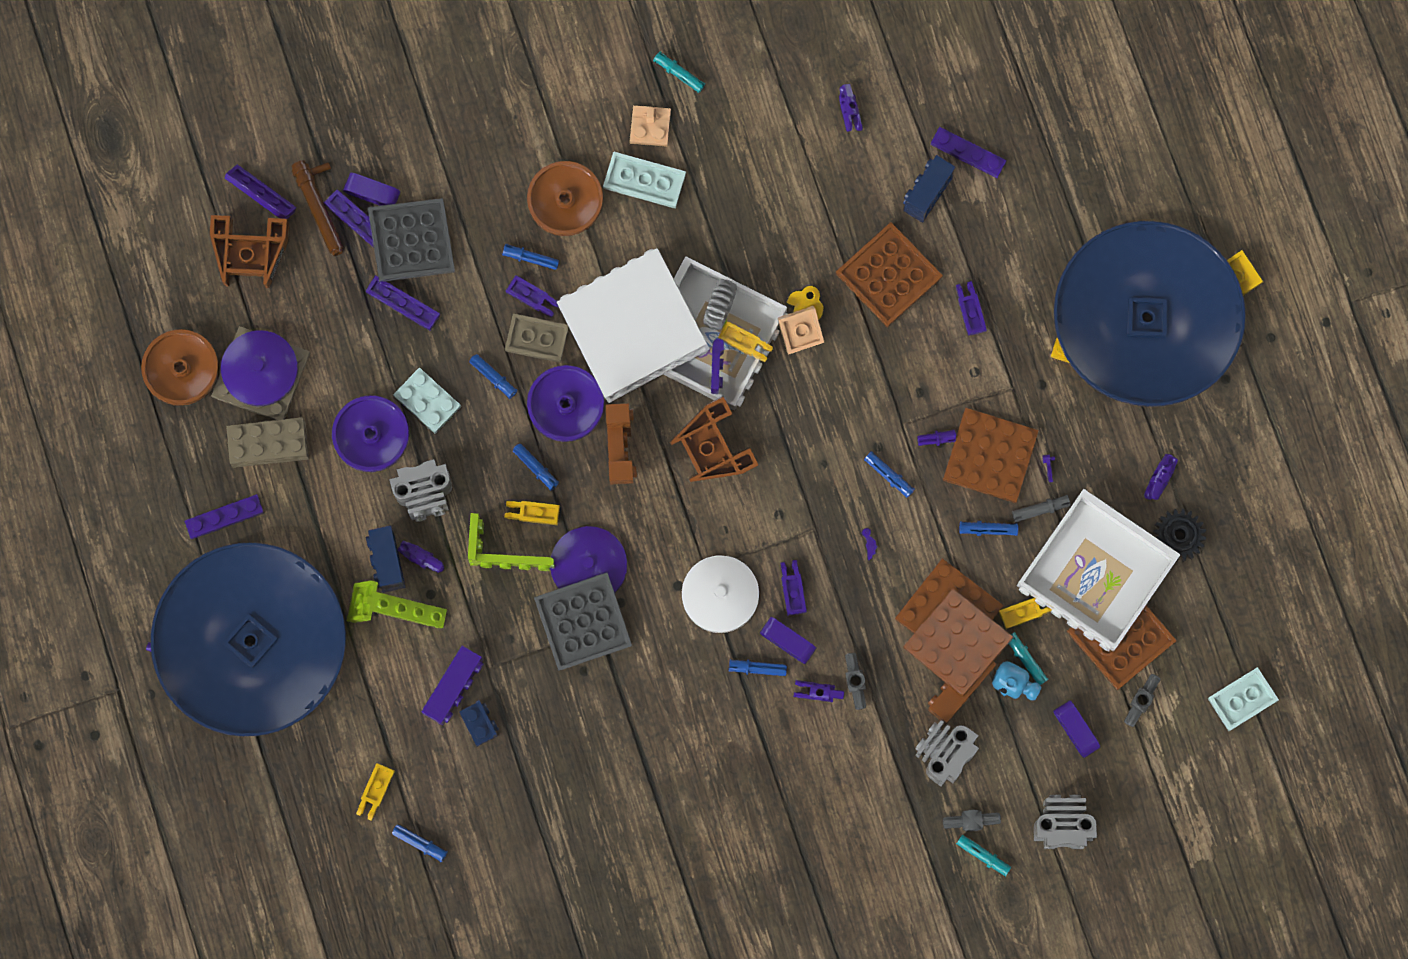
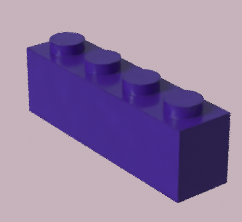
[421,646,484,726]

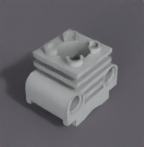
[389,459,452,522]
[916,720,979,786]
[1034,795,1097,849]

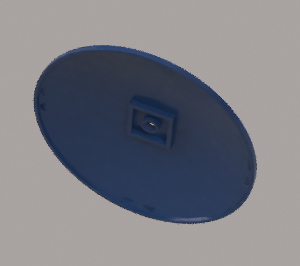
[1054,221,1245,407]
[151,543,346,737]

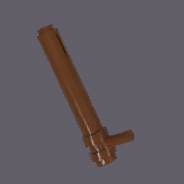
[291,160,344,256]

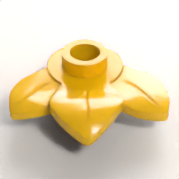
[787,286,823,320]

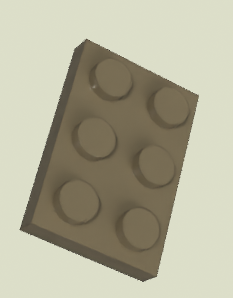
[505,314,569,363]

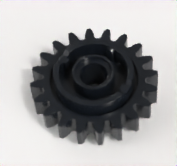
[1152,509,1206,562]

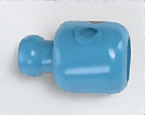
[992,661,1041,700]

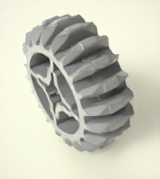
[703,279,737,330]

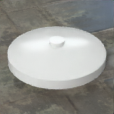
[682,556,759,633]

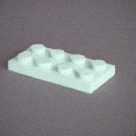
[603,152,686,209]

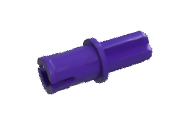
[917,430,956,446]

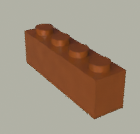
[928,662,996,725]

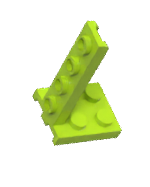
[468,513,554,571]
[347,581,447,629]

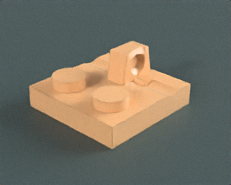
[630,105,671,147]
[777,306,824,354]

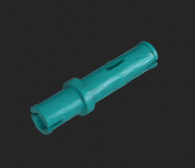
[653,51,706,93]
[1009,632,1049,685]
[956,835,1011,877]

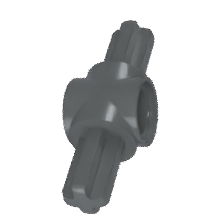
[845,653,866,710]
[1124,674,1160,727]
[943,810,1001,832]

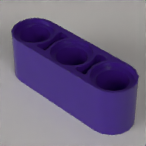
[343,173,401,206]
[760,617,817,664]
[1053,700,1100,758]

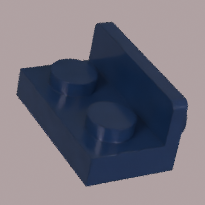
[459,700,499,747]

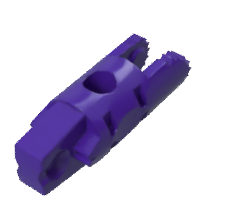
[839,84,863,132]
[1144,454,1178,500]
[398,541,444,573]
[793,680,844,702]

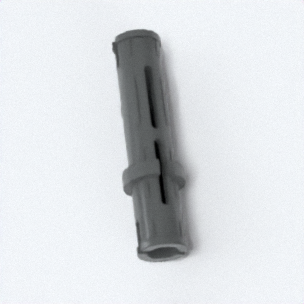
[1012,495,1071,523]

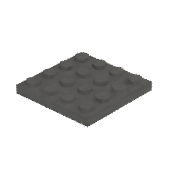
[368,198,455,282]
[534,573,632,671]

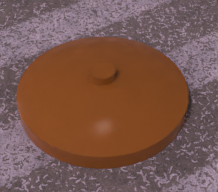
[527,161,603,236]
[141,329,219,406]

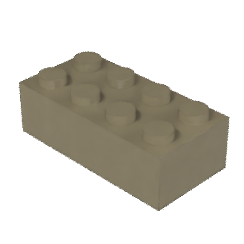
[226,418,309,468]

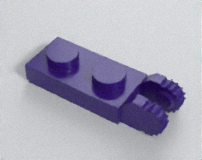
[506,275,559,317]
[956,281,987,336]
[711,338,724,394]
[780,560,807,616]

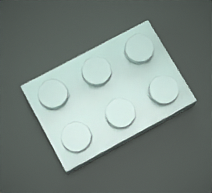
[393,368,461,434]
[1208,667,1279,731]

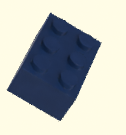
[903,155,955,223]
[366,526,406,593]

